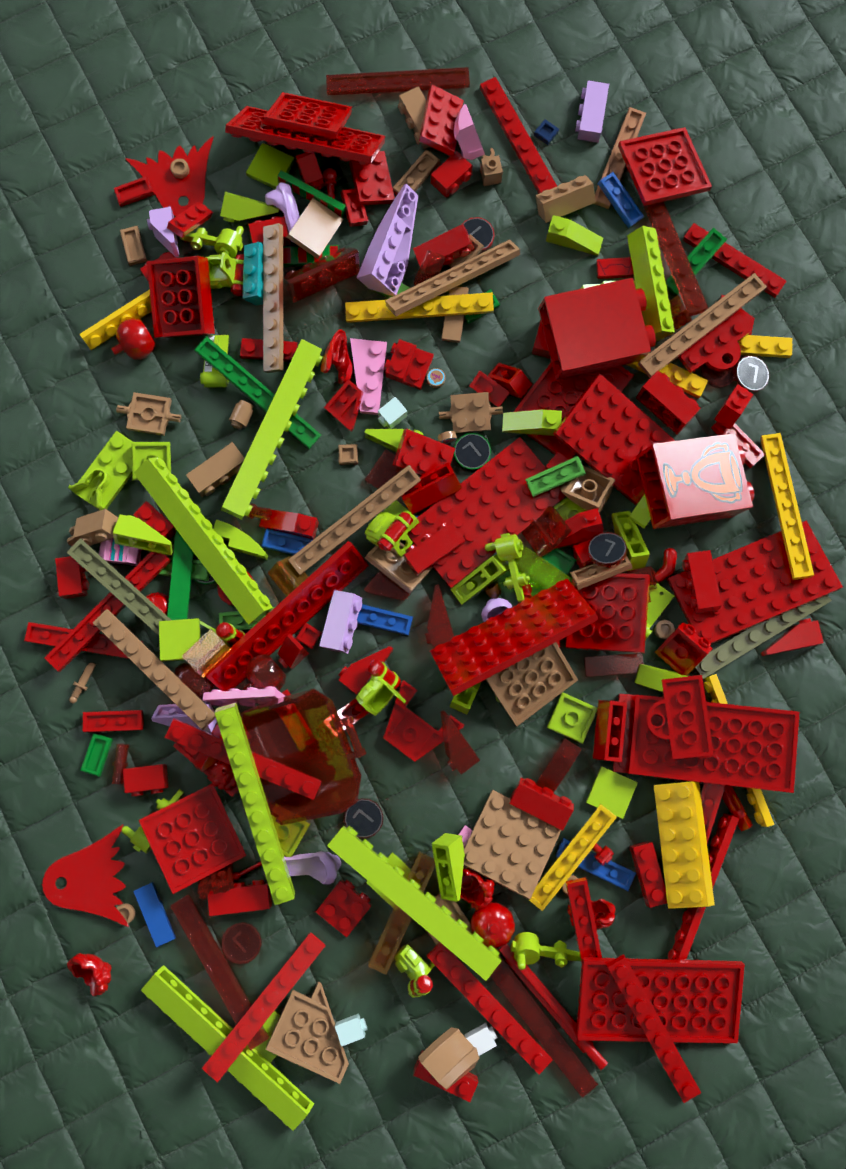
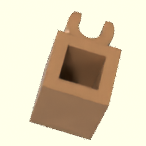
[480,148,503,186]

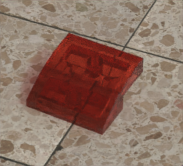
[522,506,572,557]

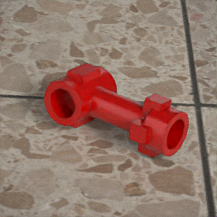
[592,843,614,865]

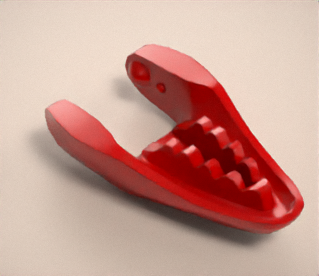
[321,329,352,385]

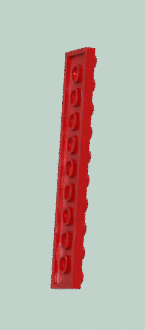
[203,541,369,691]

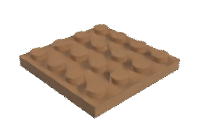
[485,642,578,726]
[464,790,561,900]

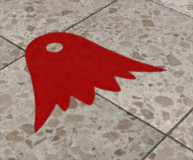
[126,136,214,216]
[42,824,129,927]

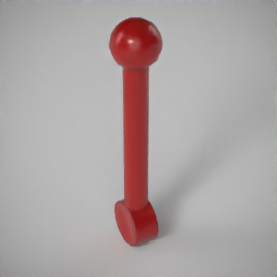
[233,862,262,880]

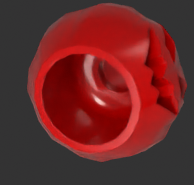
[111,318,155,360]
[470,902,515,949]

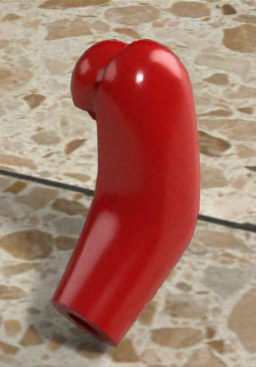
[653,548,677,583]

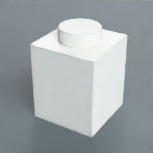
[465,1023,498,1056]

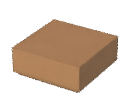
[339,444,358,465]

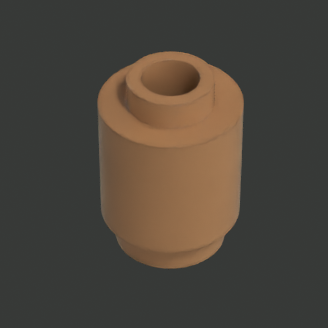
[229,400,253,430]

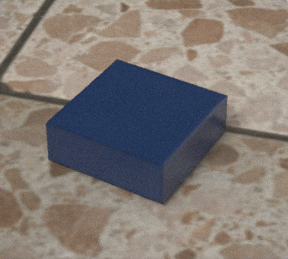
[534,119,559,145]

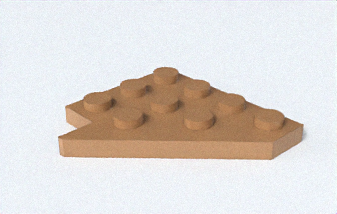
[266,981,349,1084]

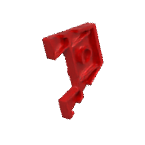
[384,680,465,762]

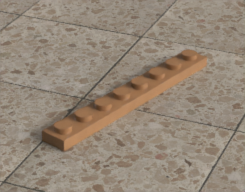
[263,223,283,373]
[385,240,520,316]
[638,273,767,378]
[288,465,421,575]
[93,609,216,730]

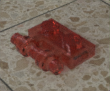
[197,863,234,899]

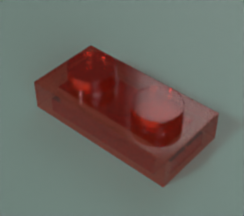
[414,250,445,286]

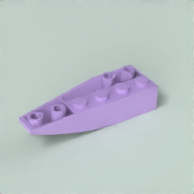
[357,184,418,296]

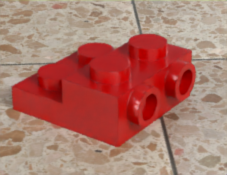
[384,339,434,390]
[655,622,713,676]
[316,879,372,938]

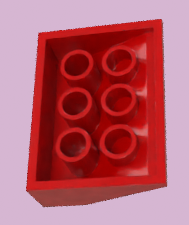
[147,256,215,338]

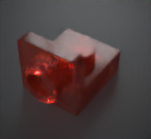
[669,295,692,329]

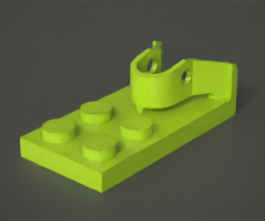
[68,431,133,510]

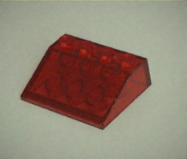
[283,247,360,303]

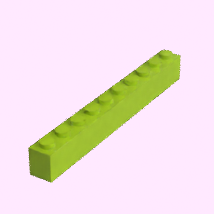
[221,339,323,520]
[134,457,273,625]
[215,703,295,905]
[327,825,501,981]
[141,965,314,1131]

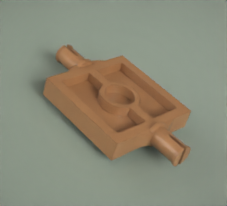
[116,392,181,436]
[439,392,503,433]

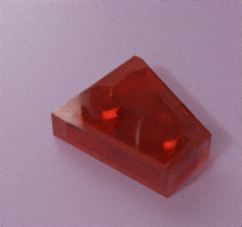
[364,571,416,601]

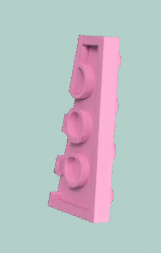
[350,338,387,415]
[203,686,292,708]

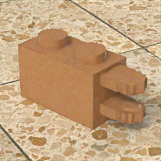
[67,509,118,546]

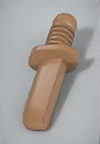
[69,663,96,704]

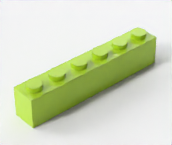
[627,226,675,341]

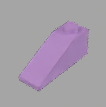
[147,207,179,257]
[151,702,217,733]

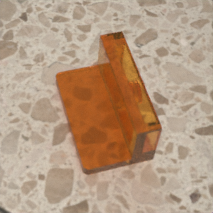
[268,556,308,597]
[182,629,231,677]

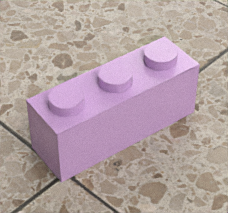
[575,81,609,143]
[320,590,362,654]

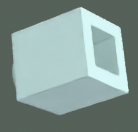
[378,397,408,429]
[335,1013,368,1046]

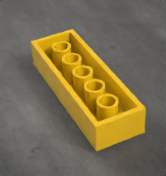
[654,781,715,909]

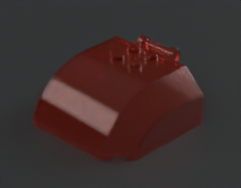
[240,689,366,825]

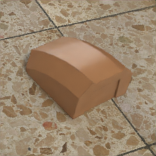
[560,465,615,514]
[418,1028,479,1090]

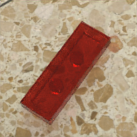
[584,653,644,677]

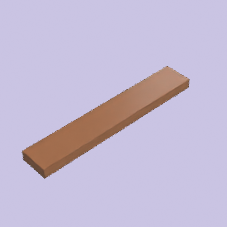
[593,107,646,209]

